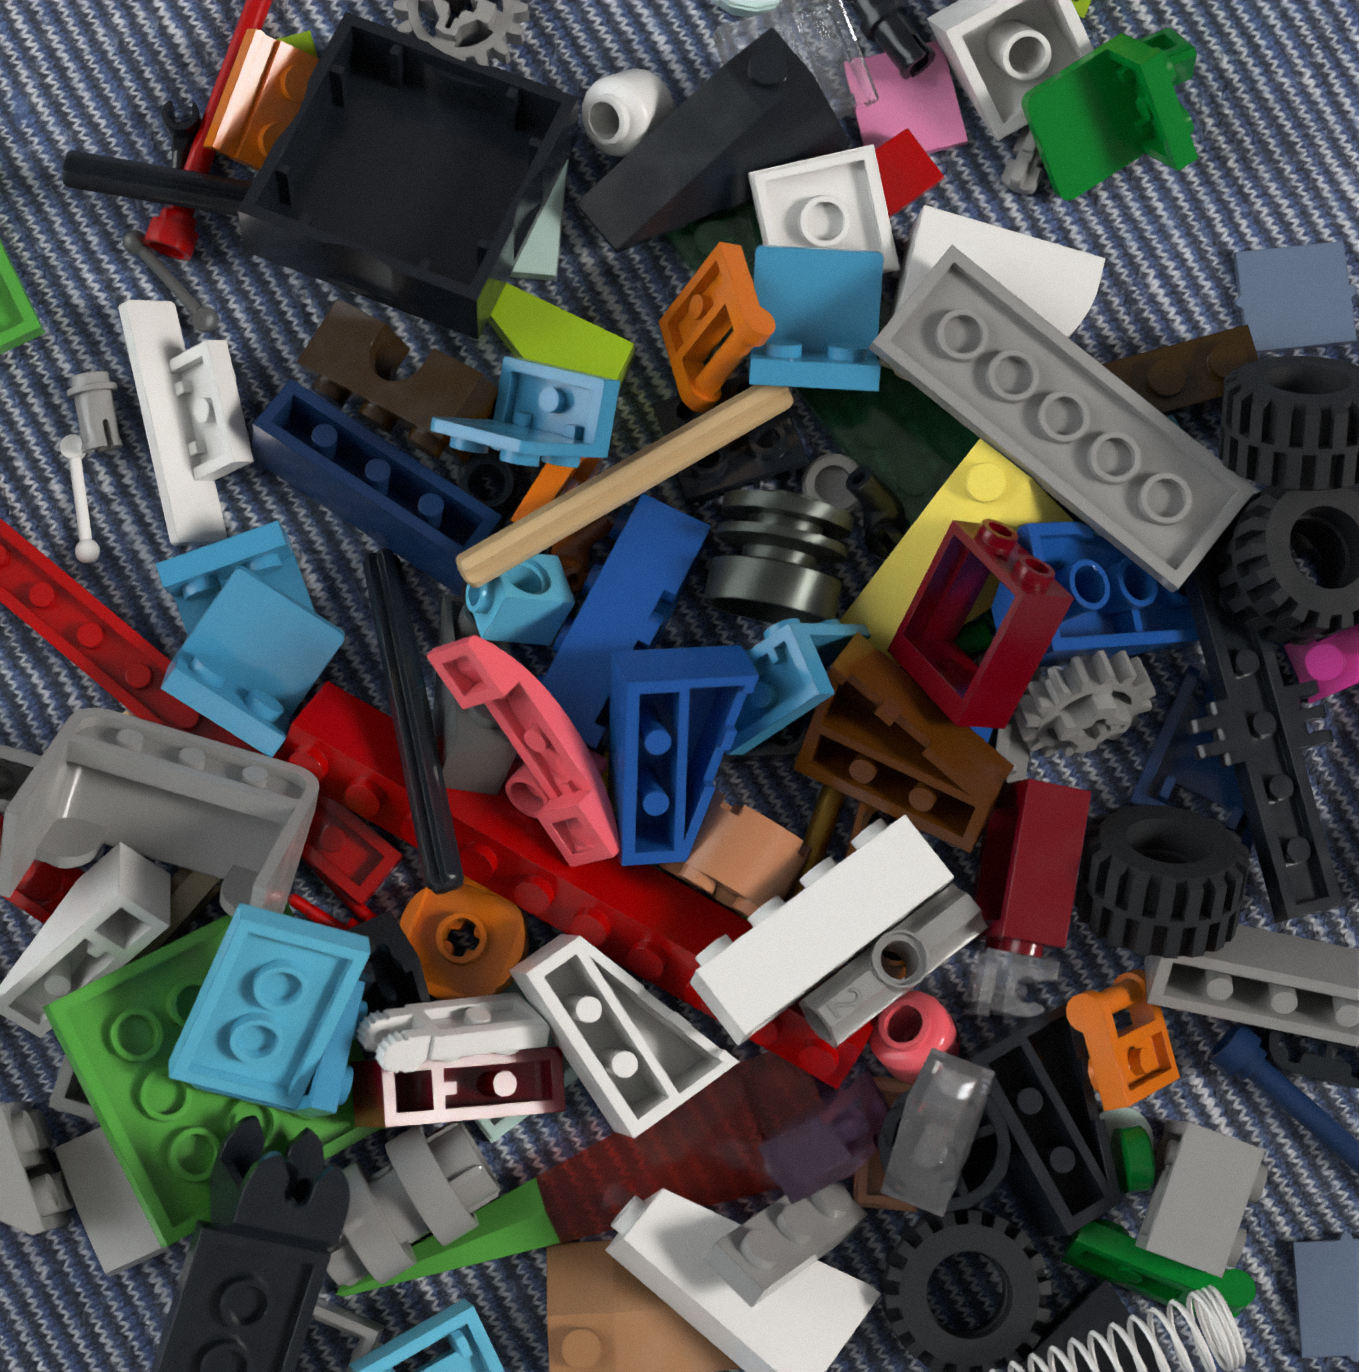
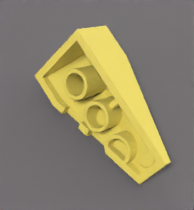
[840,438,1074,667]

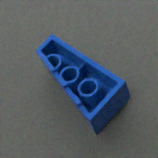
[537,493,711,755]

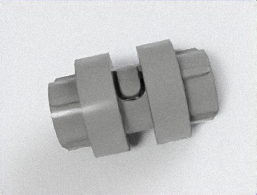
[327,1122,500,1286]

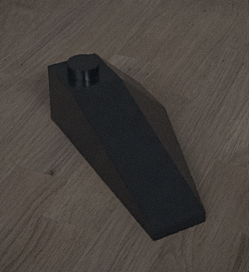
[576,27,850,253]

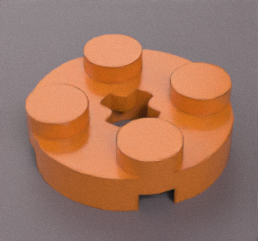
[399,875,529,1001]

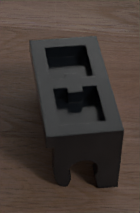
[345,910,431,1017]

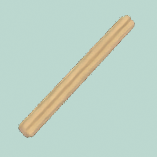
[455,385,793,588]

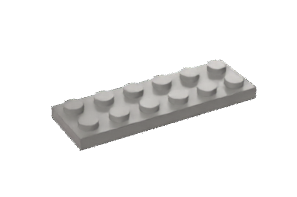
[869,245,1256,592]

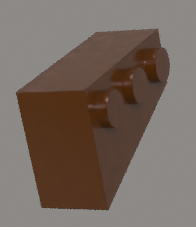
[794,631,1014,853]

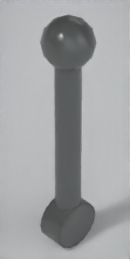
[123,230,219,333]

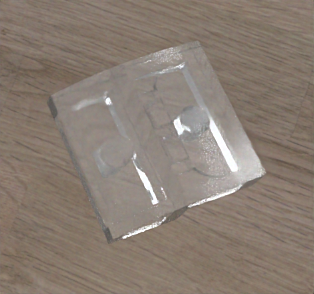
[712,0,879,120]

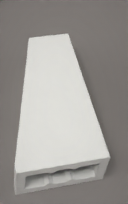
[605,1188,881,1372]

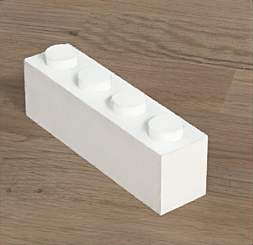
[690,814,954,1046]

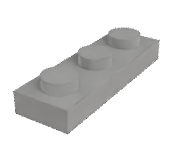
[704,1170,869,1308]

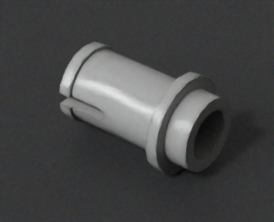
[66,371,123,454]

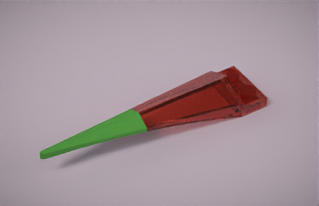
[335,1051,847,1297]

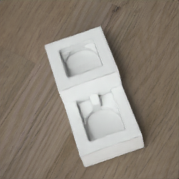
[55,1127,169,1277]

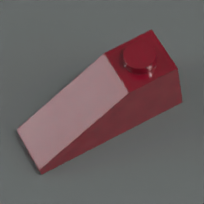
[351,1046,566,1128]

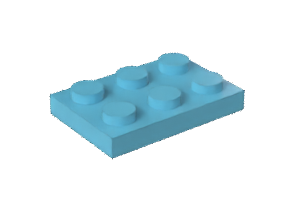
[169,903,371,1109]

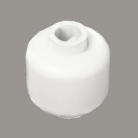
[582,68,674,157]

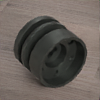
[703,490,855,624]

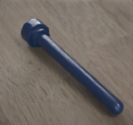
[1207,1022,1359,1174]

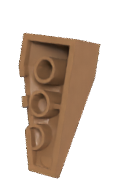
[547,1240,742,1372]

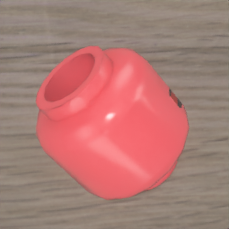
[868,991,960,1084]

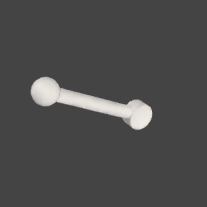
[60,434,100,563]

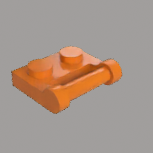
[658,242,776,413]
[1066,969,1180,1111]

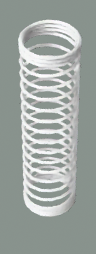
[989,1285,1246,1372]

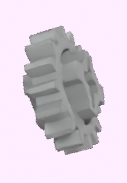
[393,0,530,66]
[1013,650,1156,757]

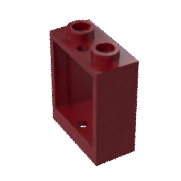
[887,519,1074,729]
[972,779,1092,959]

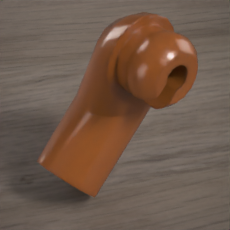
[549,515,613,594]

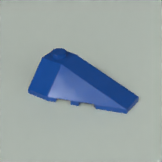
[991,521,1200,668]

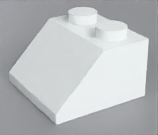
[926,0,1094,141]

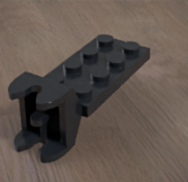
[150,1115,350,1372]

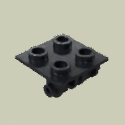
[652,374,809,507]

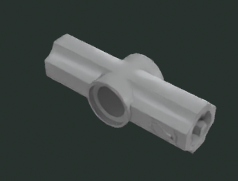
[798,883,987,1049]

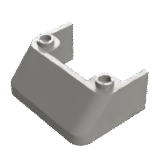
[0,708,319,917]

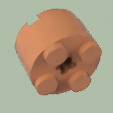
[658,790,813,917]

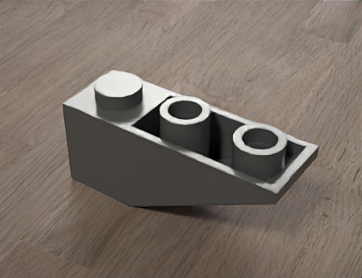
[432,594,517,795]

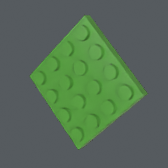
[42,903,382,1247]

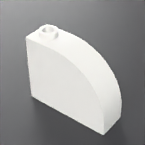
[879,205,1105,381]

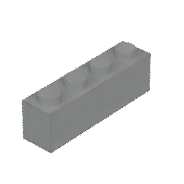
[1144,925,1359,1047]

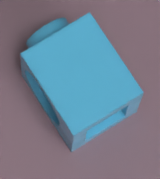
[465,554,575,646]

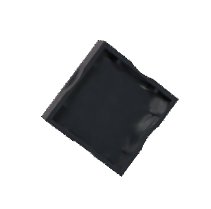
[237,12,578,340]

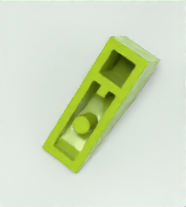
[487,283,635,390]

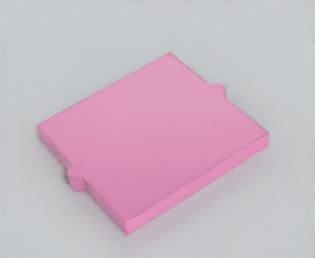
[842,40,968,154]

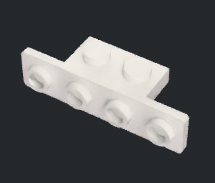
[119,300,254,546]

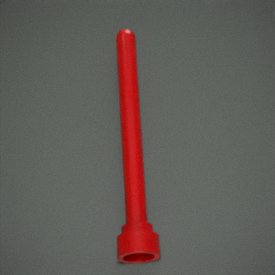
[143,0,273,261]

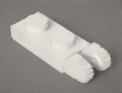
[356,992,550,1074]

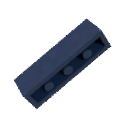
[252,379,503,595]

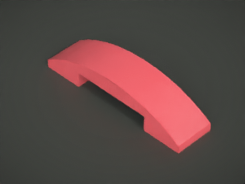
[426,635,621,867]

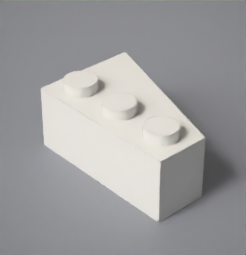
[509,934,739,1138]

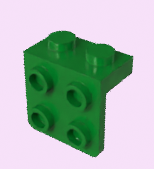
[1021,33,1198,201]

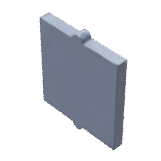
[1233,241,1357,354]
[1291,1232,1359,1362]

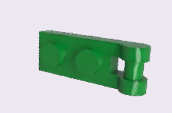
[1061,1219,1256,1319]

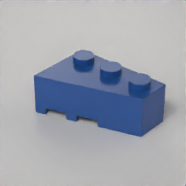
[608,645,759,866]

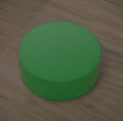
[1111,1125,1155,1194]

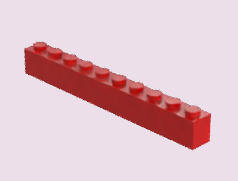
[278,681,878,1090]

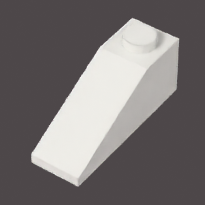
[0,842,171,1038]

